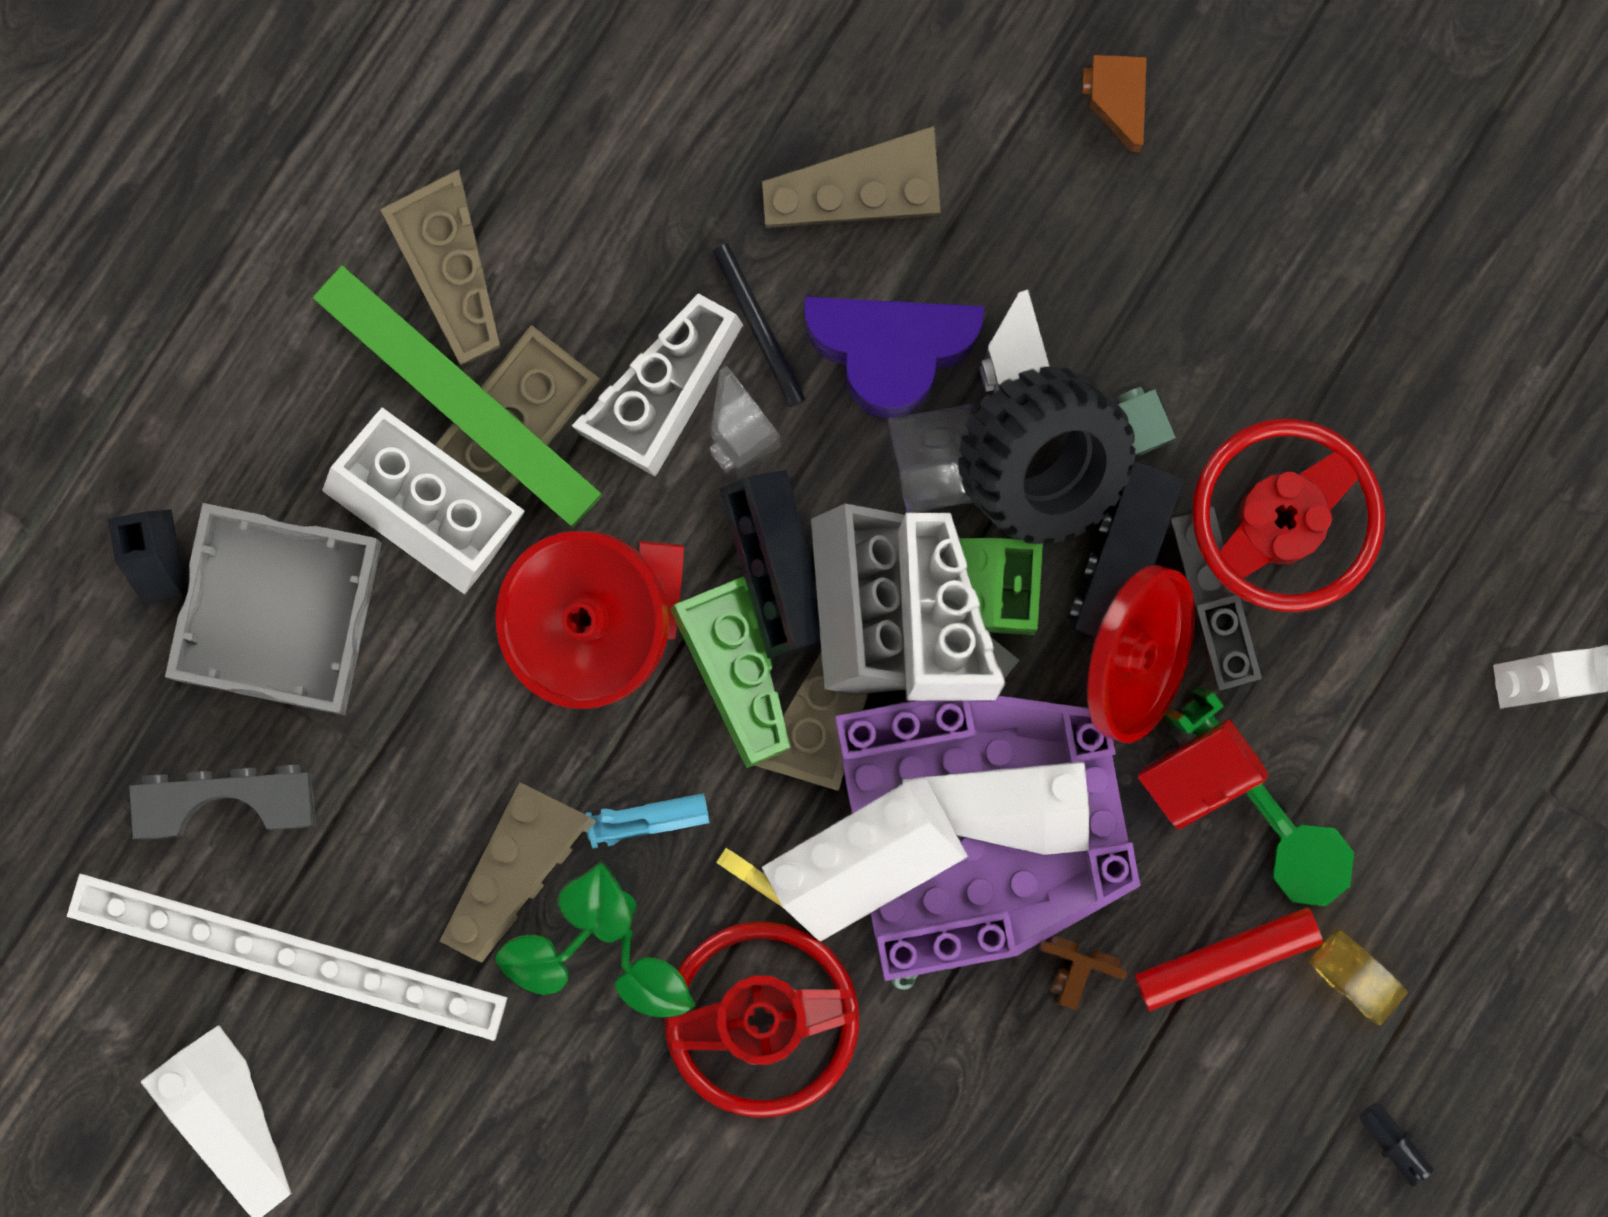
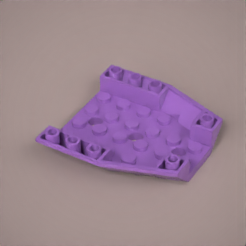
[835,696,1140,981]

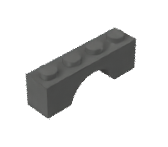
[129,765,316,840]

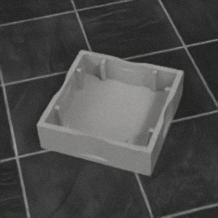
[165,503,382,715]

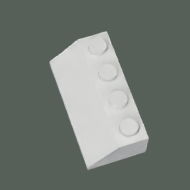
[322,408,524,595]
[762,778,968,941]

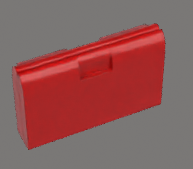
[1138,718,1268,829]

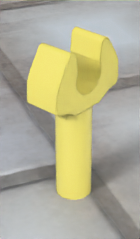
[716,848,783,908]

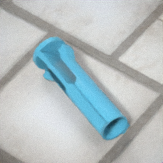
[586,793,710,849]

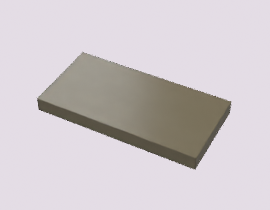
[435,325,601,498]

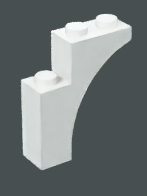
[1493,645,1608,709]

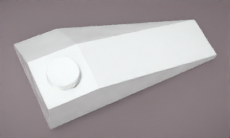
[902,761,1089,855]
[141,1025,292,1217]

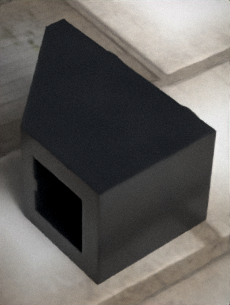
[108,509,187,604]

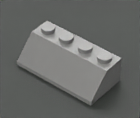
[811,504,906,694]

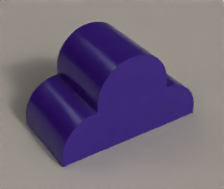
[805,297,984,419]

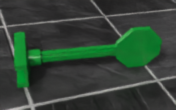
[1164,686,1354,906]

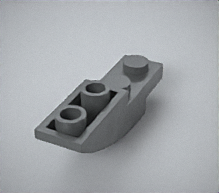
[1170,506,1262,691]

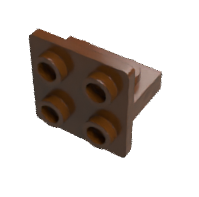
[1036,935,1128,1010]

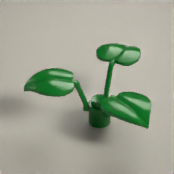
[495,863,695,1017]

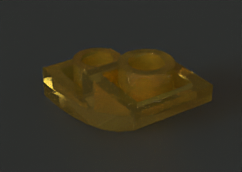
[1308,929,1408,1026]

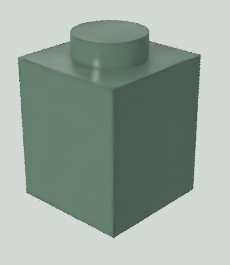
[1117,387,1176,458]

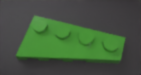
[670,576,790,768]

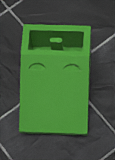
[958,538,1043,635]

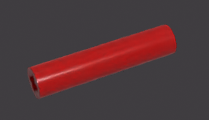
[1134,907,1323,1012]

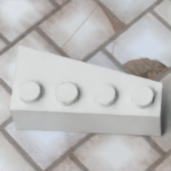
[898,513,1005,700]

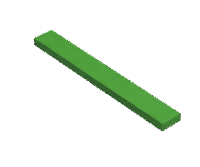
[313,265,603,529]

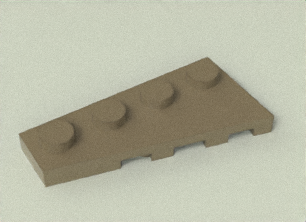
[440,782,597,963]

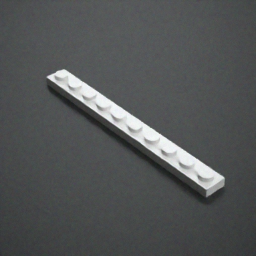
[67,874,508,1041]

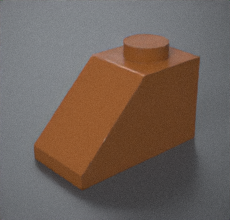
[1082,55,1147,152]

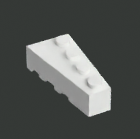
[572,294,743,477]

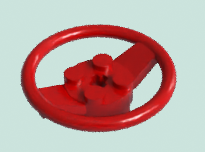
[1192,419,1385,612]
[664,921,860,1118]

